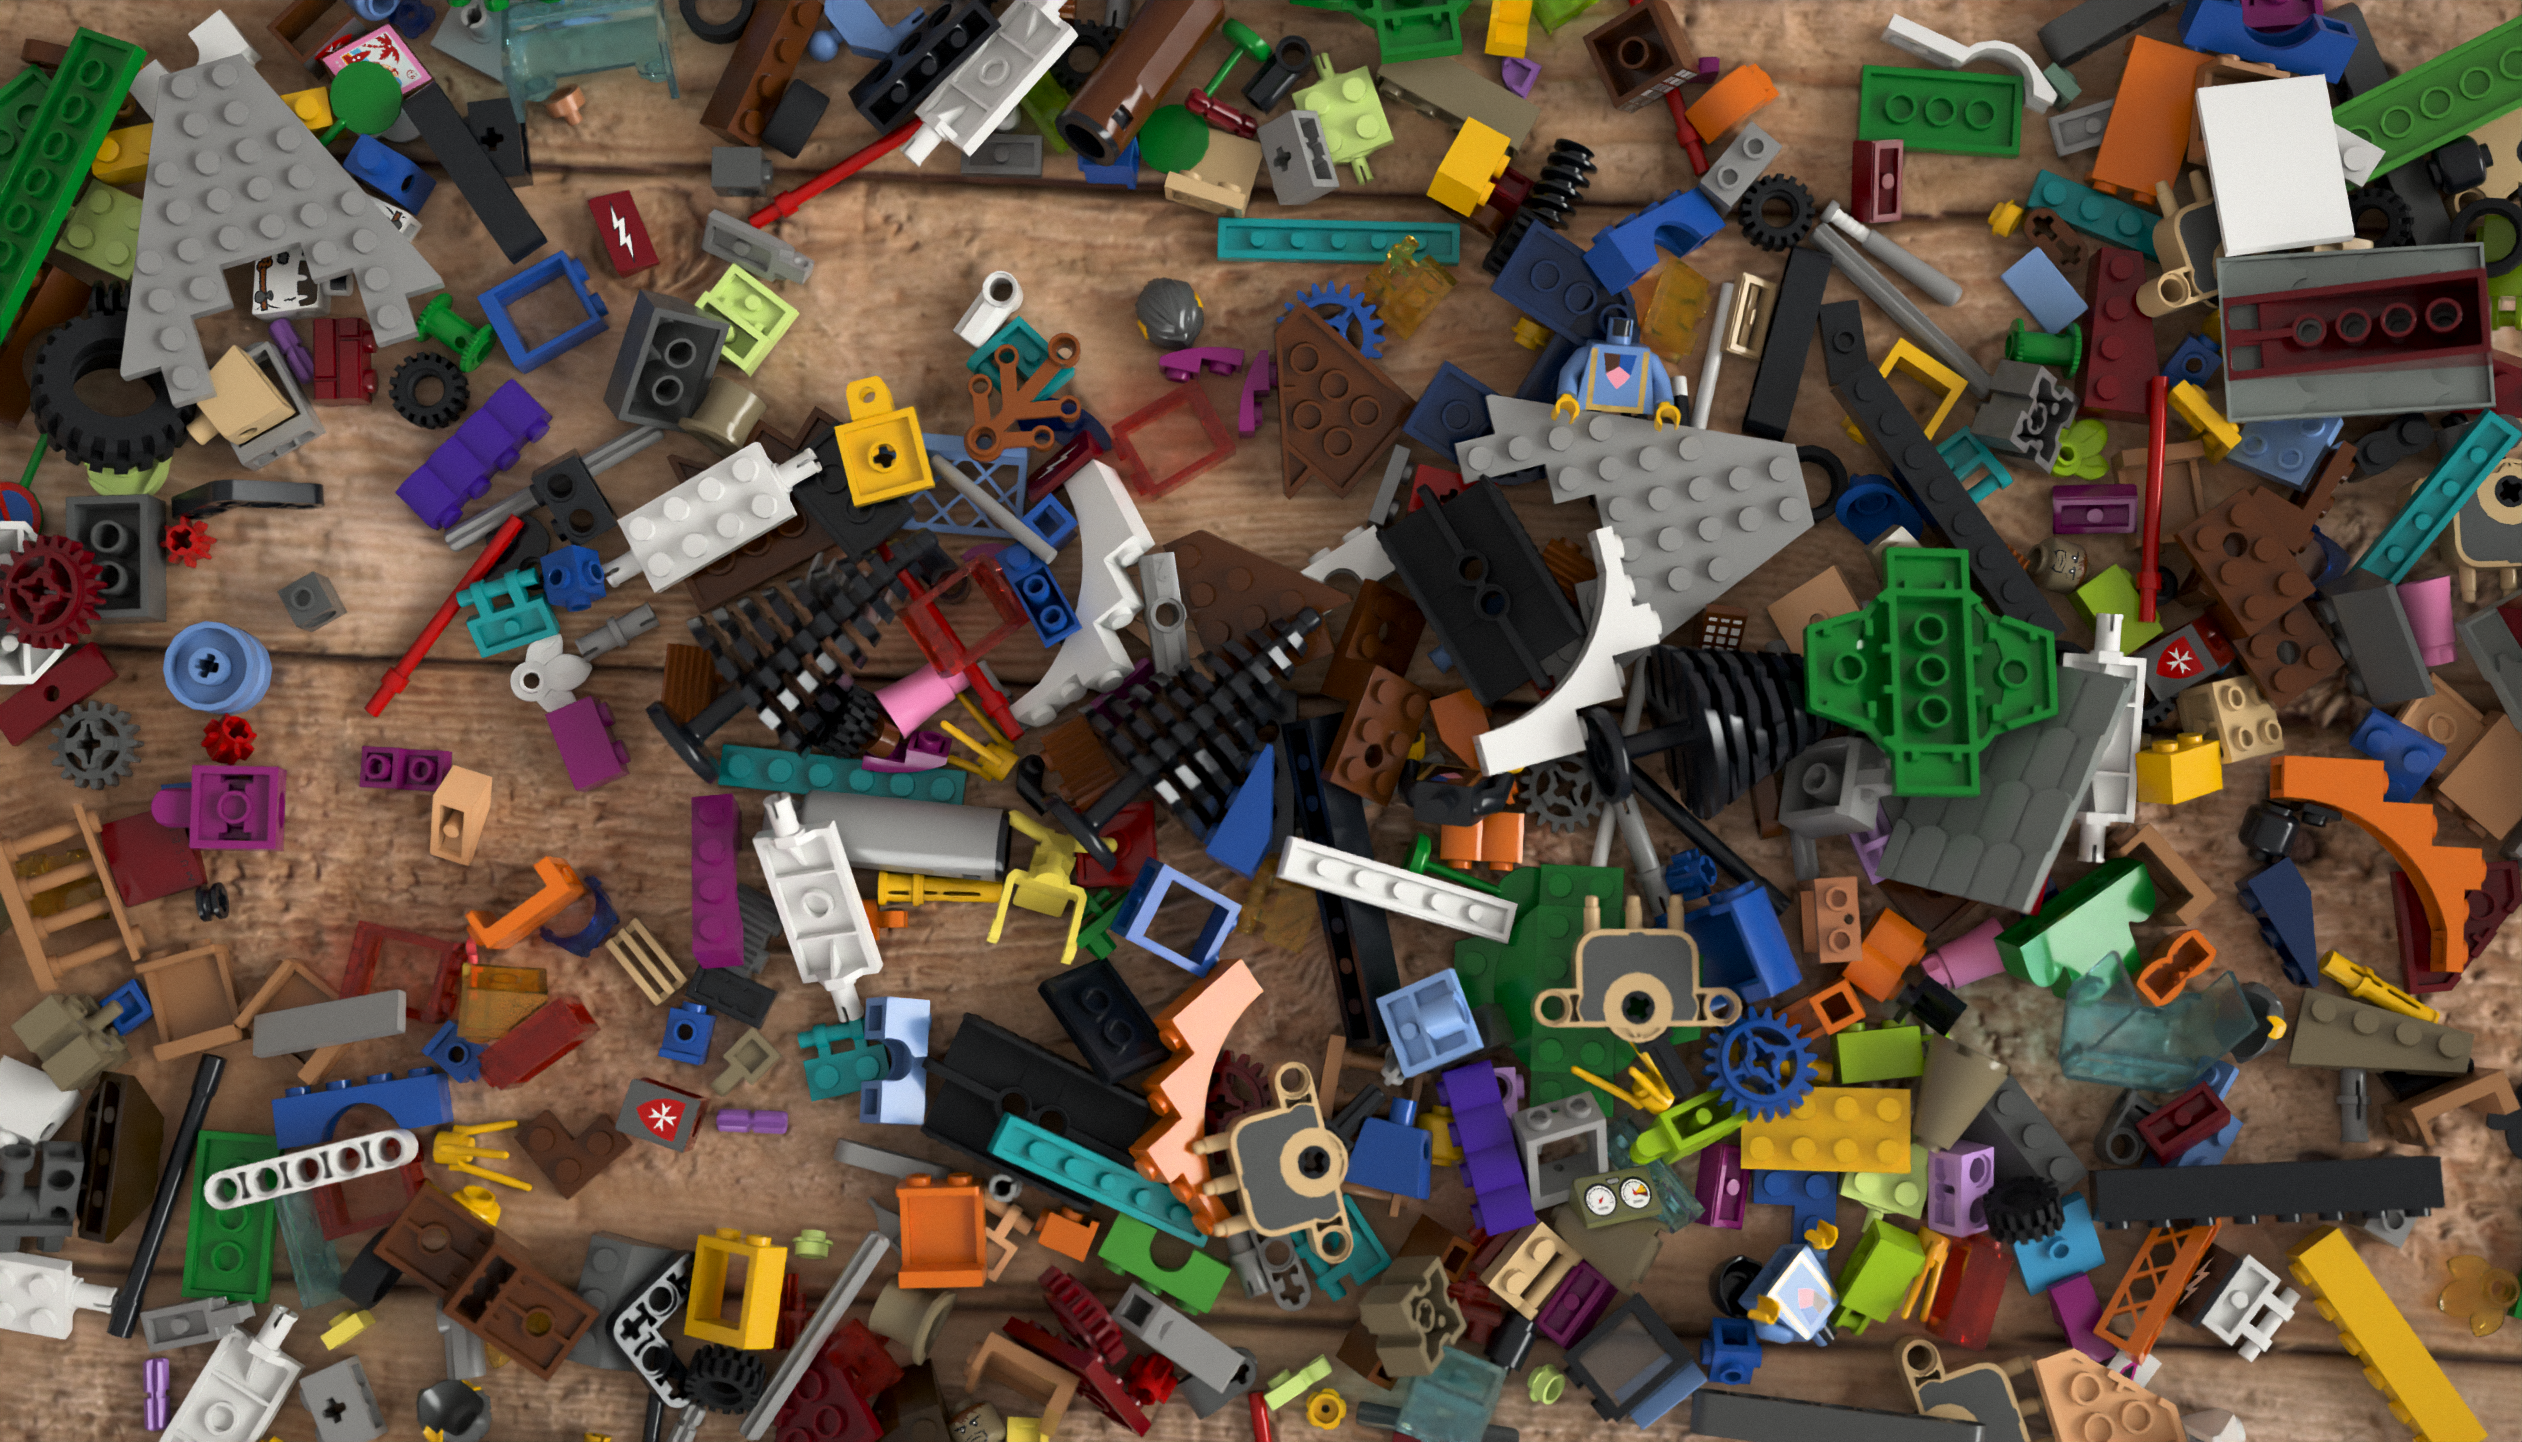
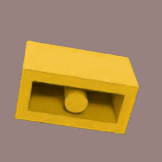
[1426,116,1511,217]
[2135,732,2223,805]

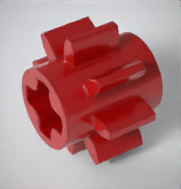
[159,516,217,569]
[201,713,257,766]
[1124,1353,1179,1405]

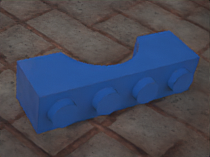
[2177,0,2359,84]
[1583,186,1726,296]
[271,1066,454,1149]

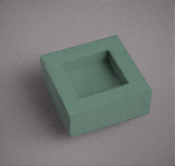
[2042,62,2082,113]

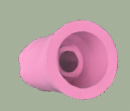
[2395,575,2458,667]
[873,653,970,739]
[1919,916,2006,990]

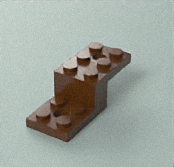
[2173,440,2358,608]
[2172,487,2345,710]
[1320,578,1433,808]
[373,1180,599,1382]

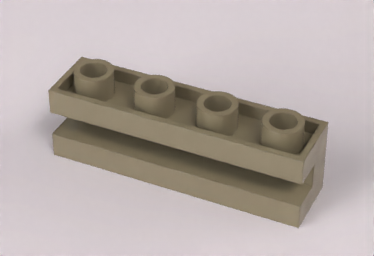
[1375,56,1541,161]

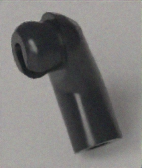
[1016,754,1049,817]

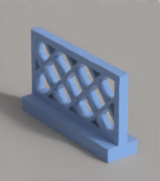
[874,433,1031,539]

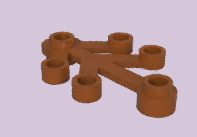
[964,333,1081,463]

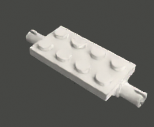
[899,0,1079,167]
[602,442,822,593]
[2059,613,2147,863]
[752,792,883,1022]
[0,1252,120,1340]
[159,1304,306,1442]

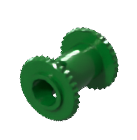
[415,293,498,373]
[2005,318,2082,380]

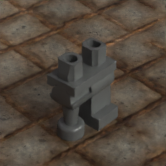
[0,1141,84,1252]

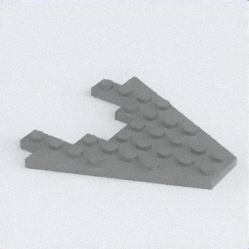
[120,53,445,409]
[1454,395,1815,687]

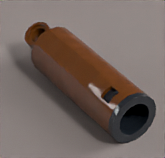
[1054,0,1226,167]

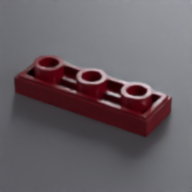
[0,642,119,747]

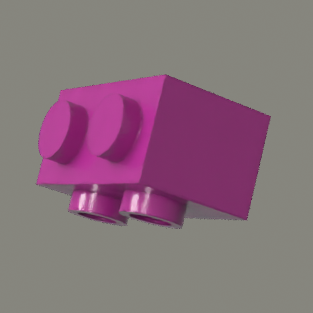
[545,695,631,793]

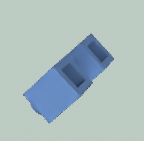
[859,996,932,1125]

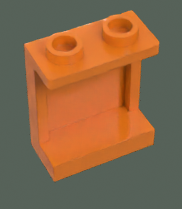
[465,856,589,949]
[895,1172,988,1289]

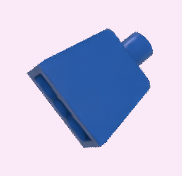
[342,133,438,216]
[1343,1096,1433,1199]

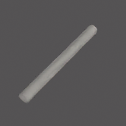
[929,454,1057,564]

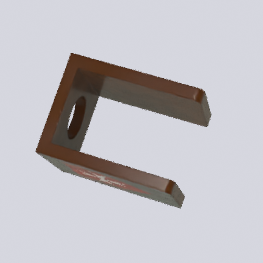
[266,0,369,80]

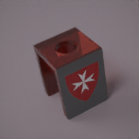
[2133,611,2237,701]
[615,1077,711,1153]

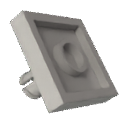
[430,0,542,85]

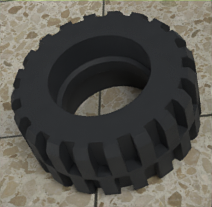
[30,310,197,475]

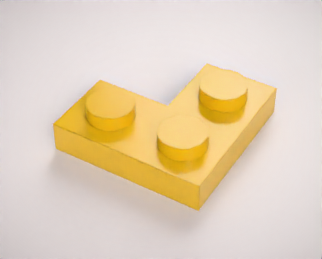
[2168,379,2243,466]

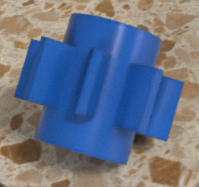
[1665,848,1717,902]

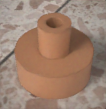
[542,84,586,126]

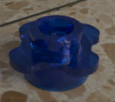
[387,0,436,39]

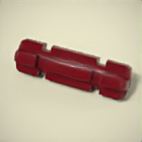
[1184,88,1259,140]

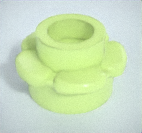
[792,1230,833,1259]
[1527,1364,1565,1404]

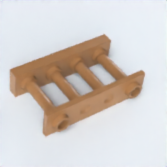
[0,803,147,994]
[1304,1033,1433,1217]

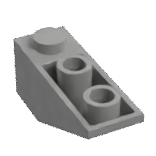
[1111,1282,1245,1394]

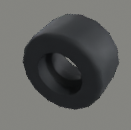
[761,79,830,159]

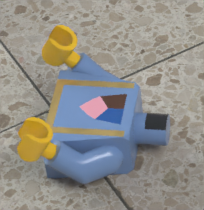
[1550,317,1681,432]
[1738,1219,1839,1347]

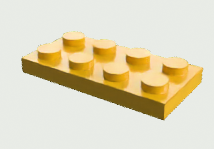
[1741,1085,1911,1174]

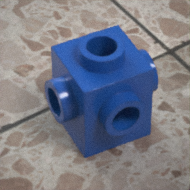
[540,545,607,612]
[1700,1317,1762,1385]

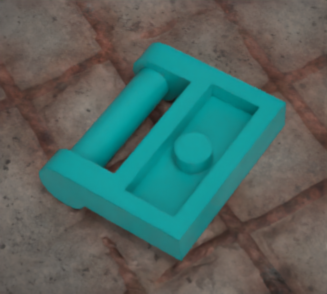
[966,316,1075,402]
[1935,425,2013,504]

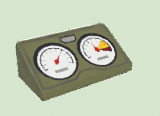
[1569,1165,1663,1229]

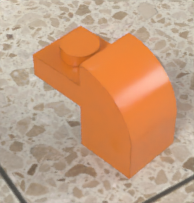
[1684,63,1780,145]
[1773,976,1866,1040]

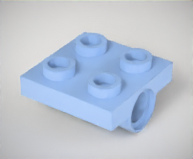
[2226,417,2344,492]
[1375,968,1484,1078]

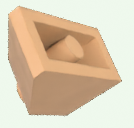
[430,765,492,866]

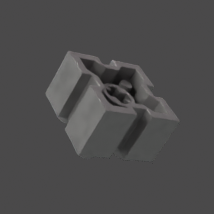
[1970,359,2081,474]

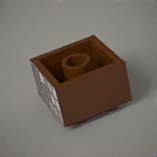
[1582,0,1701,114]

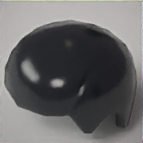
[1708,1255,1763,1319]

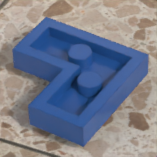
[2349,706,2447,803]
[1751,1169,1838,1250]

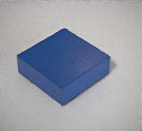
[98,979,154,1036]

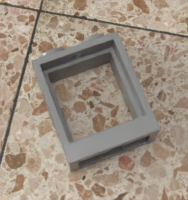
[209,341,326,471]
[1512,1091,1609,1211]

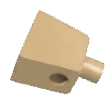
[186,345,296,445]

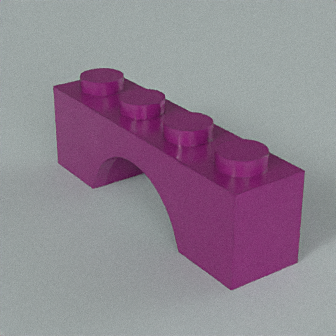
[691,793,744,969]

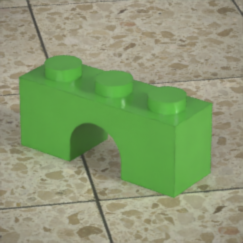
[1097,1211,1232,1316]

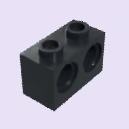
[529,448,618,546]

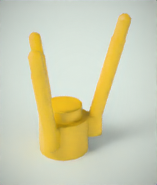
[940,692,1020,783]
[1570,1041,1675,1115]
[433,1120,532,1191]
[1901,1226,1951,1323]

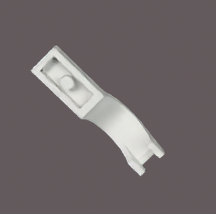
[1880,13,2057,115]

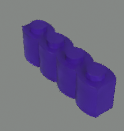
[395,378,553,531]
[1435,1059,1537,1236]

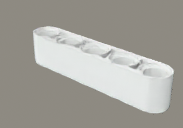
[204,1128,418,1210]

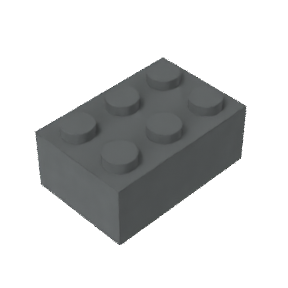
[66,494,167,625]

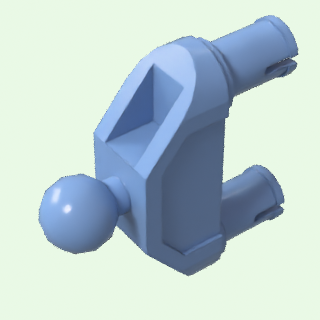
[807,0,928,62]

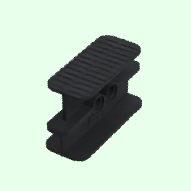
[1375,473,1588,709]
[920,1012,1151,1212]

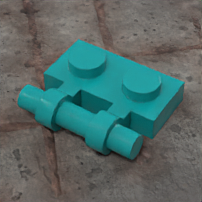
[456,568,561,658]
[797,1016,891,1101]
[1289,1193,1393,1302]

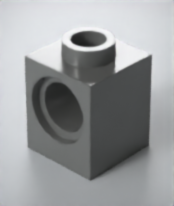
[711,147,773,197]
[277,571,347,632]

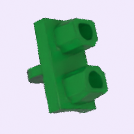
[1076,887,1130,960]

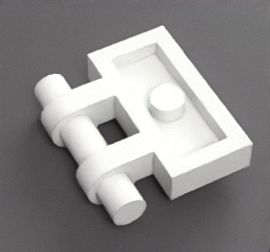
[2201,1253,2301,1363]

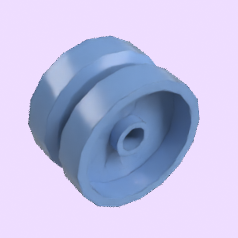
[163,621,272,716]

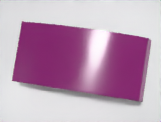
[1158,347,1245,384]
[1239,350,1277,438]
[861,731,953,773]
[359,746,452,792]
[2046,1271,2116,1363]

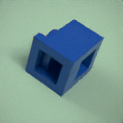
[1078,136,1141,189]
[2159,331,2223,388]
[1021,493,1079,554]
[658,1001,717,1065]
[421,1019,496,1083]

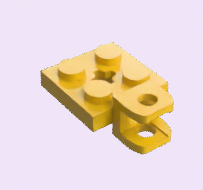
[834,376,936,508]

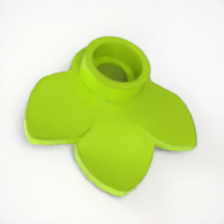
[2049,419,2110,481]

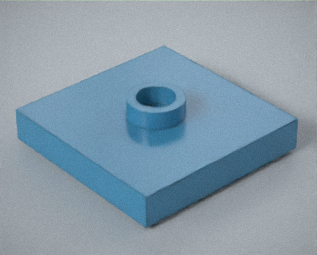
[2010,1191,2106,1296]

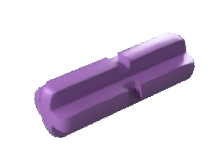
[268,318,313,384]
[716,1109,788,1134]
[143,1357,171,1431]

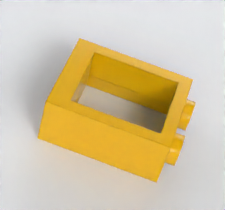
[1840,337,1969,446]
[684,1227,788,1350]

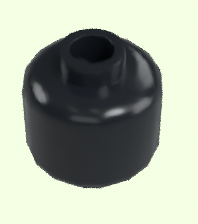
[2425,135,2493,195]
[2238,799,2300,863]

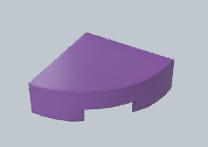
[1501,56,1542,99]

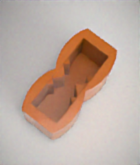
[1439,812,1524,871]
[1836,907,1927,1004]
[2122,929,2217,1007]

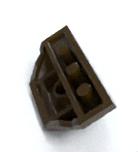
[76,1071,165,1244]
[871,1358,953,1442]

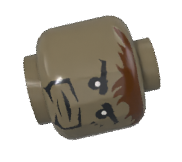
[2026,537,2091,595]
[947,1398,1006,1442]

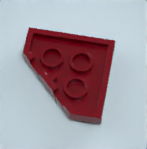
[2390,860,2522,994]
[1002,1316,1152,1437]
[773,1334,884,1442]

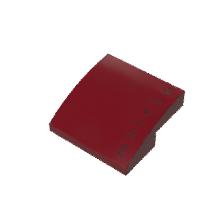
[100,810,208,908]

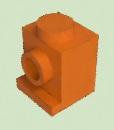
[1034,1206,1101,1262]

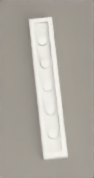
[1276,836,1518,944]

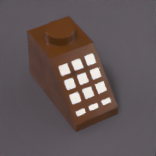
[1691,603,1749,650]

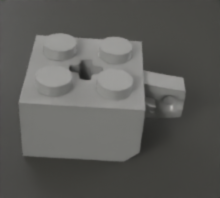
[1778,736,1892,839]

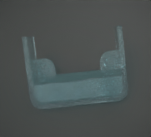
[501,0,680,124]
[2058,950,2259,1093]

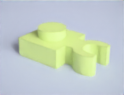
[1264,1354,1332,1411]

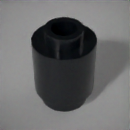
[1483,1310,1538,1376]

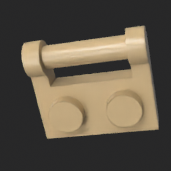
[1479,1216,1583,1321]

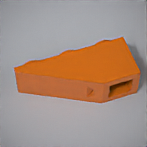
[1427,688,1518,807]

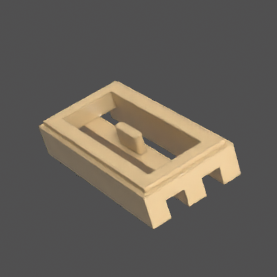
[1719,272,1778,363]
[604,917,690,1007]

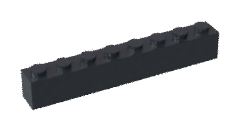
[1830,361,2068,638]
[1281,711,1401,1048]
[2088,1155,2445,1230]

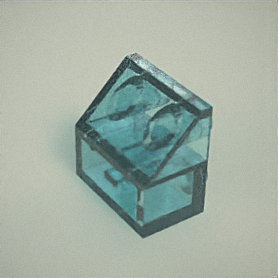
[1393,1346,1507,1442]

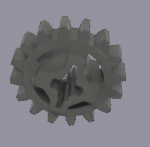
[48,701,144,790]
[1519,752,1606,834]

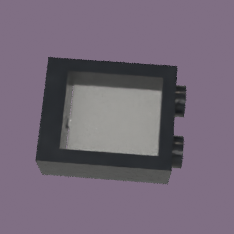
[1562,1292,1695,1425]

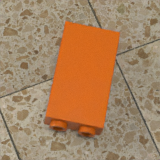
[2083,35,2215,207]

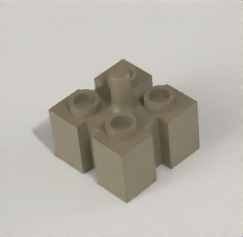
[11,994,133,1092]
[1359,1255,1467,1377]

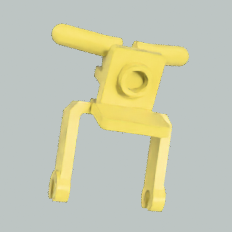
[986,810,1118,965]

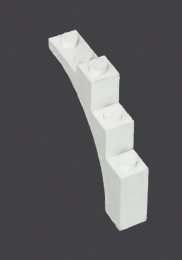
[1009,459,1155,728]
[1472,526,1662,776]

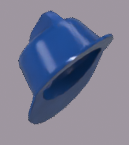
[1835,473,1923,545]

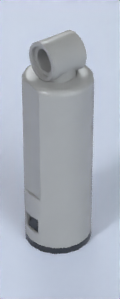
[762,790,1013,883]

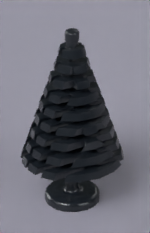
[646,528,939,784]
[1041,606,1322,873]
[1582,644,1841,821]

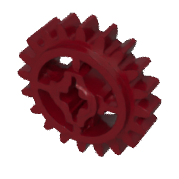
[0,535,107,650]
[1204,1050,1272,1165]
[1037,1265,1128,1367]

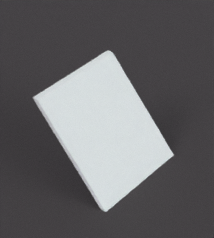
[2195,74,2355,257]

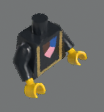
[1397,732,1525,827]

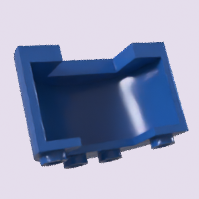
[1648,880,1803,1012]

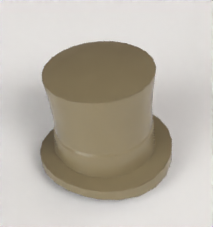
[677,377,767,459]
[868,1274,958,1365]

